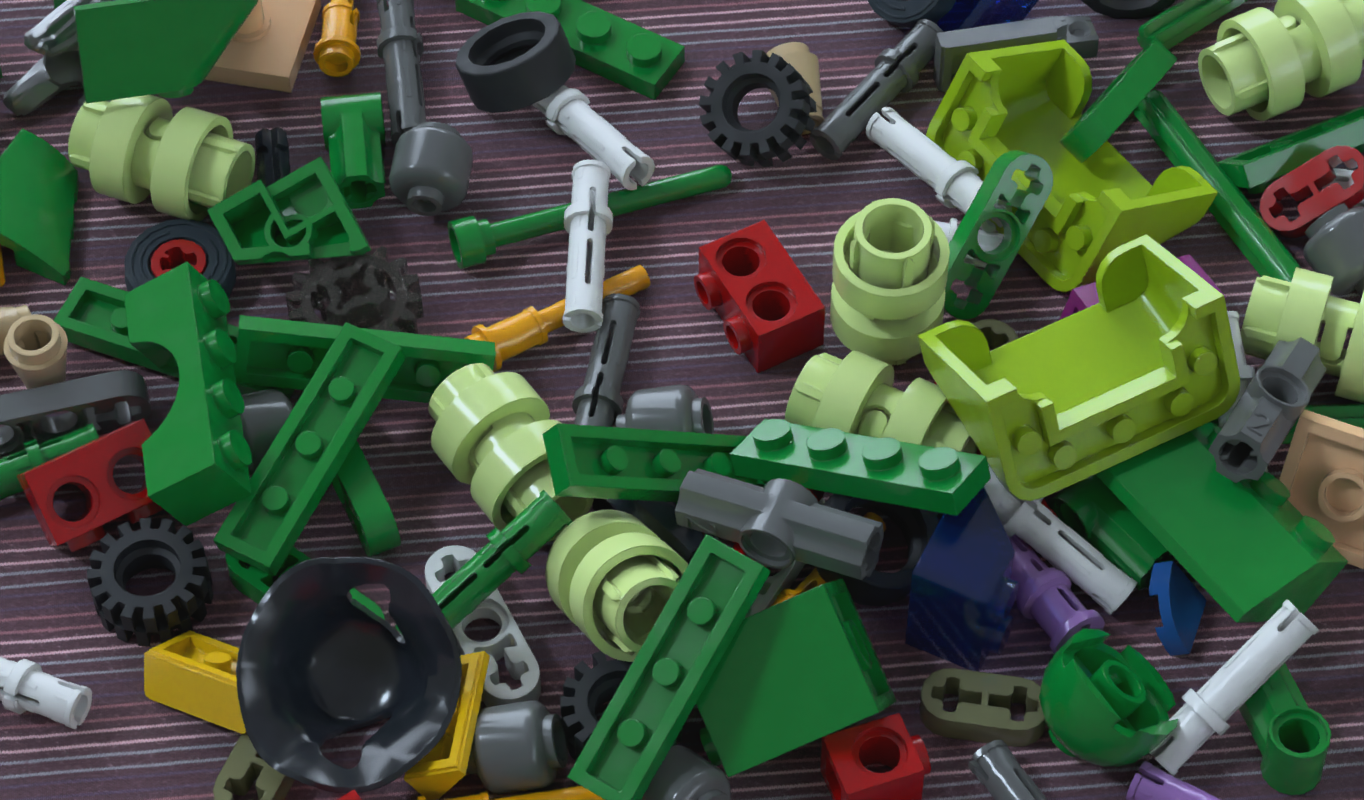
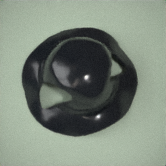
[236,557,462,793]

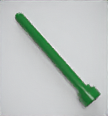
[448,164,732,269]

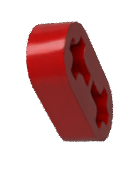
[1260,146,1364,238]

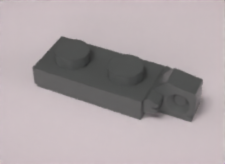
[933,16,1099,92]

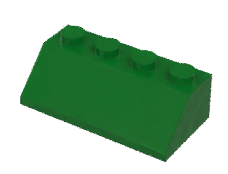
[1096,422,1348,623]

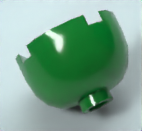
[1039,629,1178,767]

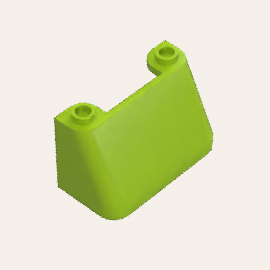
[926,40,1218,292]
[917,234,1240,501]

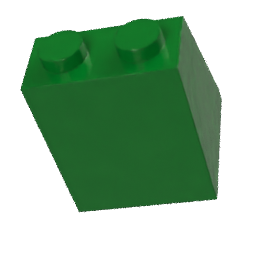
[696,578,897,778]

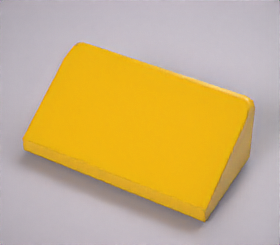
[144,630,247,734]
[404,651,490,800]

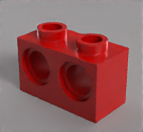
[694,220,825,373]
[17,418,164,552]

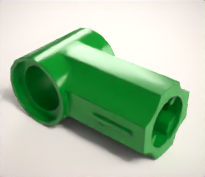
[320,92,386,209]
[1048,474,1177,590]
[1239,663,1331,795]

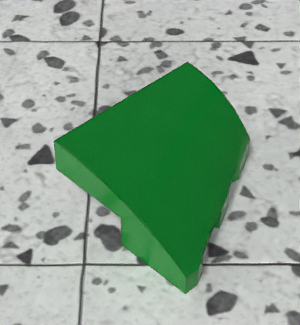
[0,128,79,286]
[207,156,371,265]

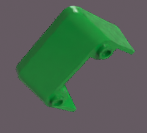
[53,0,258,104]

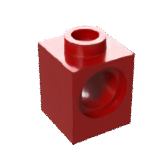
[820,713,931,800]

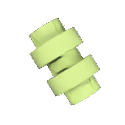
[1198,0,1364,121]
[68,95,255,221]
[830,198,950,365]
[1241,267,1364,403]
[785,350,978,454]
[428,363,594,542]
[545,510,688,662]

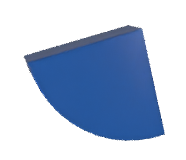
[1149,561,1207,656]

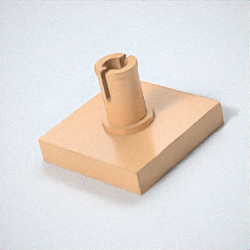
[205,0,321,93]
[1279,409,1364,569]

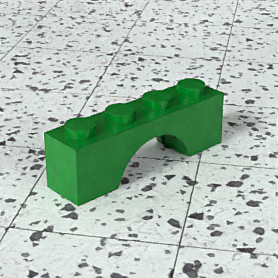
[124,262,252,526]

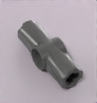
[1209,337,1327,483]
[675,468,884,580]

